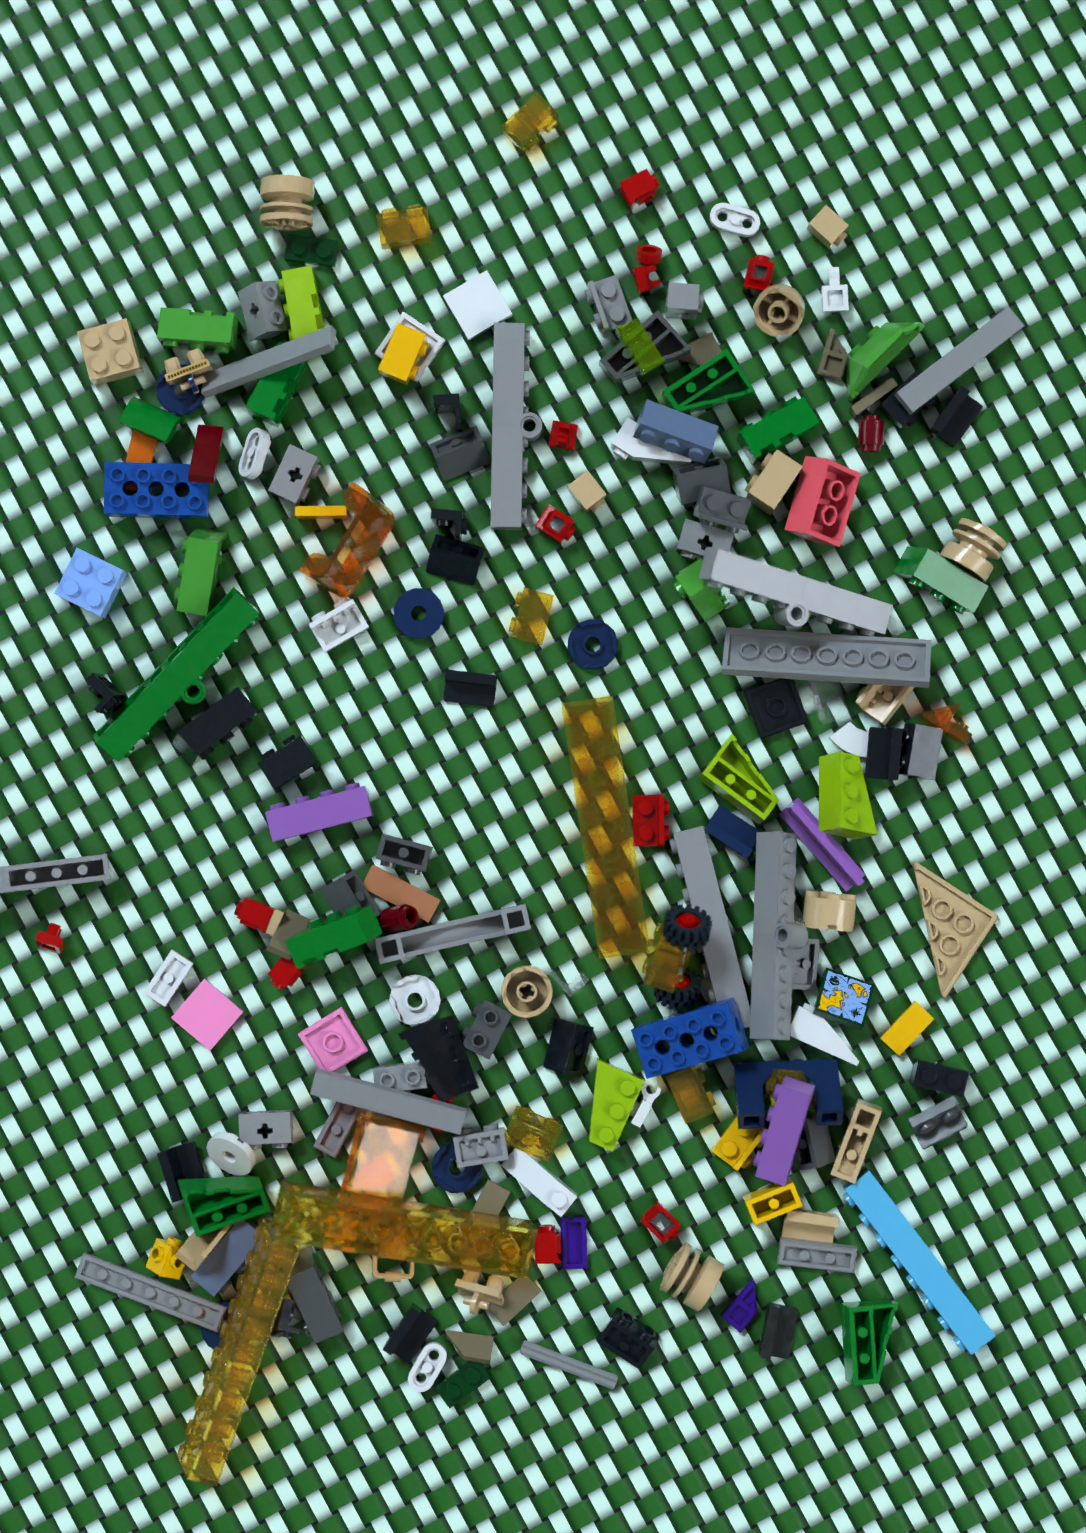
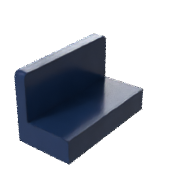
[704,806,761,858]

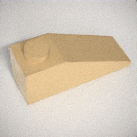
[830,1098,882,1184]

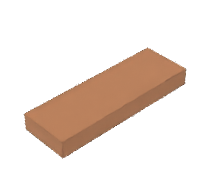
[363,864,441,923]

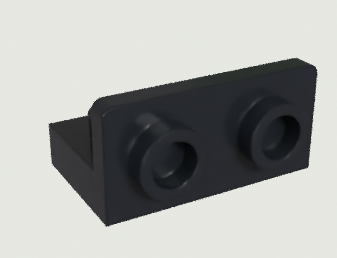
[431,508,468,540]
[86,673,124,714]
[257,1297,301,1338]
[596,1307,660,1369]

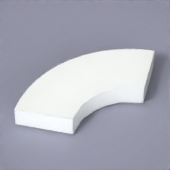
[829,722,886,757]

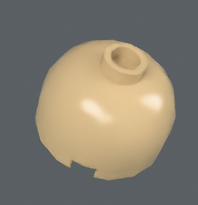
[753,284,805,337]

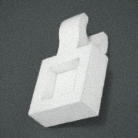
[821,267,849,313]
[630,1080,661,1127]

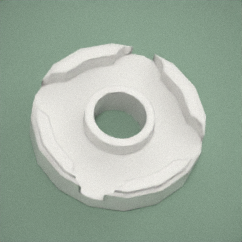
[389,974,441,1026]
[206,1132,256,1176]

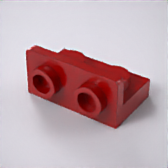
[632,794,669,846]

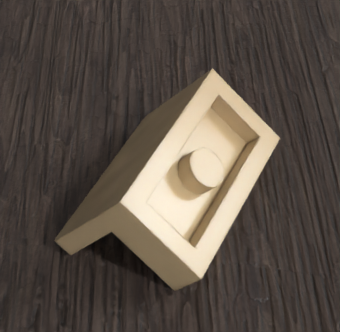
[781,1209,839,1243]
[174,1225,232,1272]

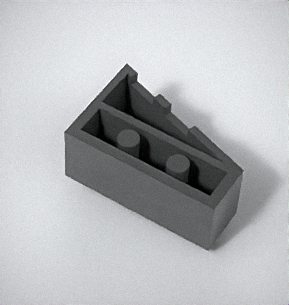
[599,311,691,385]
[281,1245,344,1344]

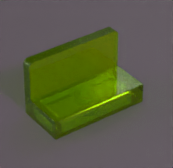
[615,318,664,376]

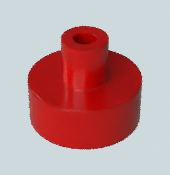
[636,244,662,267]

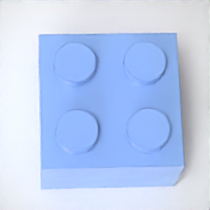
[54,548,127,618]

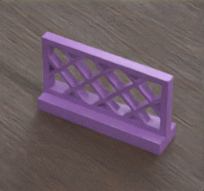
[778,798,865,892]

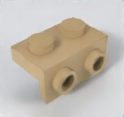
[855,684,914,726]

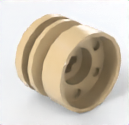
[259,175,315,231]
[939,518,1008,583]
[659,1242,725,1312]

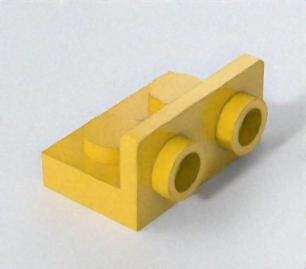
[711,1116,767,1171]

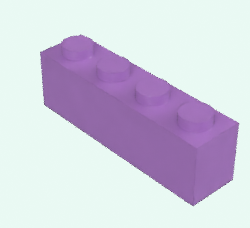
[265,782,374,842]
[753,1076,815,1186]

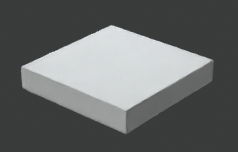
[443,270,513,341]
[374,312,445,383]

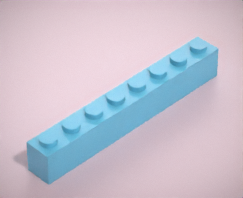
[842,1168,996,1355]

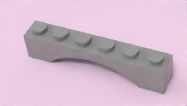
[374,903,531,964]

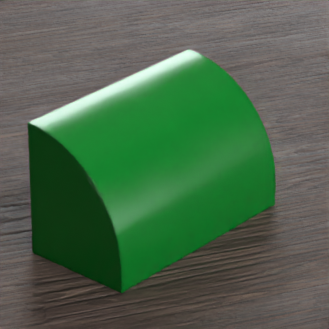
[119,397,181,445]

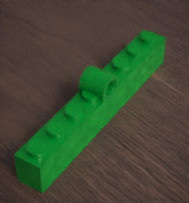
[93,587,260,762]

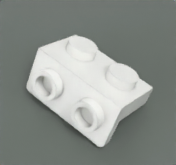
[308,598,370,653]

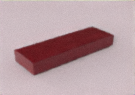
[188,425,224,484]

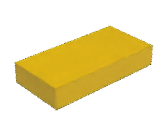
[295,506,348,519]
[880,1001,934,1056]

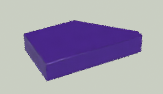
[720,1279,757,1333]

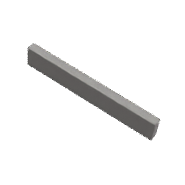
[894,306,1024,415]
[201,325,336,398]
[310,1068,467,1135]
[75,1252,228,1332]

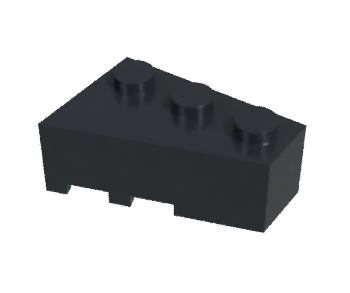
[172,687,257,768]
[398,1015,479,1102]

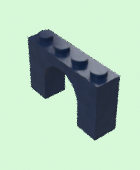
[733,1058,843,1129]

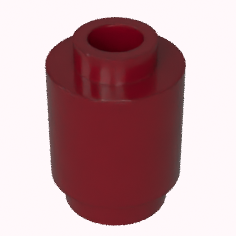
[858,415,884,452]
[380,904,419,933]

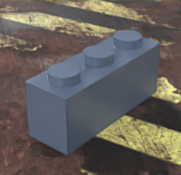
[633,399,719,464]
[191,1219,266,1297]

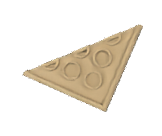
[913,862,998,998]

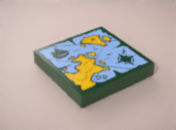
[812,968,874,1031]

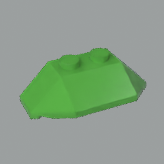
[847,322,925,402]

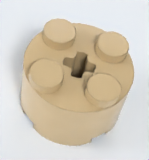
[802,890,856,932]
[501,965,553,1018]

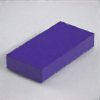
[560,1216,588,1269]

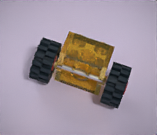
[642,904,712,1010]

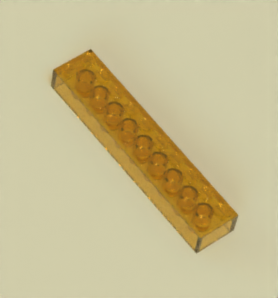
[561,696,650,959]
[270,1181,538,1279]
[177,1219,302,1486]

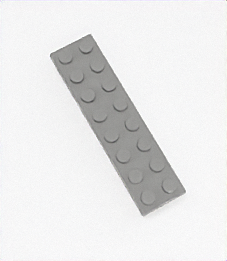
[722,627,932,688]

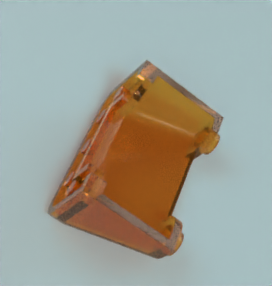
[299,482,395,598]
[336,1109,426,1222]

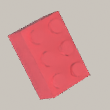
[784,456,861,547]

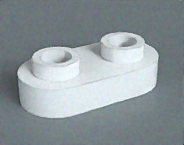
[710,203,760,237]
[238,428,271,480]
[408,1342,447,1392]

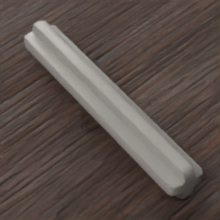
[520,1340,618,1389]

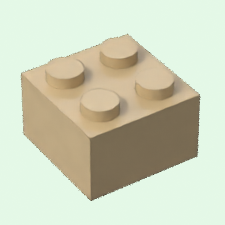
[77,318,144,386]
[745,450,803,515]

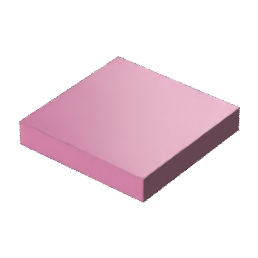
[171,978,244,1051]
[298,1007,368,1072]

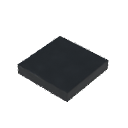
[743,678,809,739]

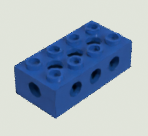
[104,462,209,519]
[631,997,749,1079]

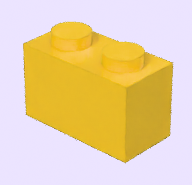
[378,323,429,385]
[742,1177,803,1225]

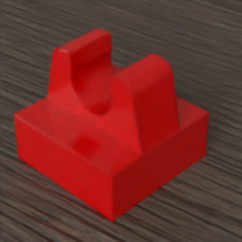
[632,265,661,295]
[548,420,578,451]
[35,923,65,954]

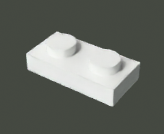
[143,949,194,1007]

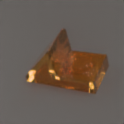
[920,703,972,744]

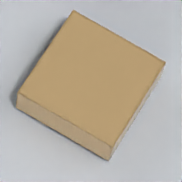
[265,909,286,936]

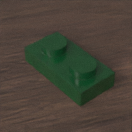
[284,234,339,268]
[434,1361,491,1409]

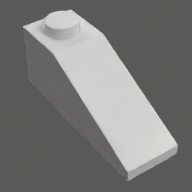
[611,418,692,465]
[790,1003,859,1066]
[501,1145,577,1217]

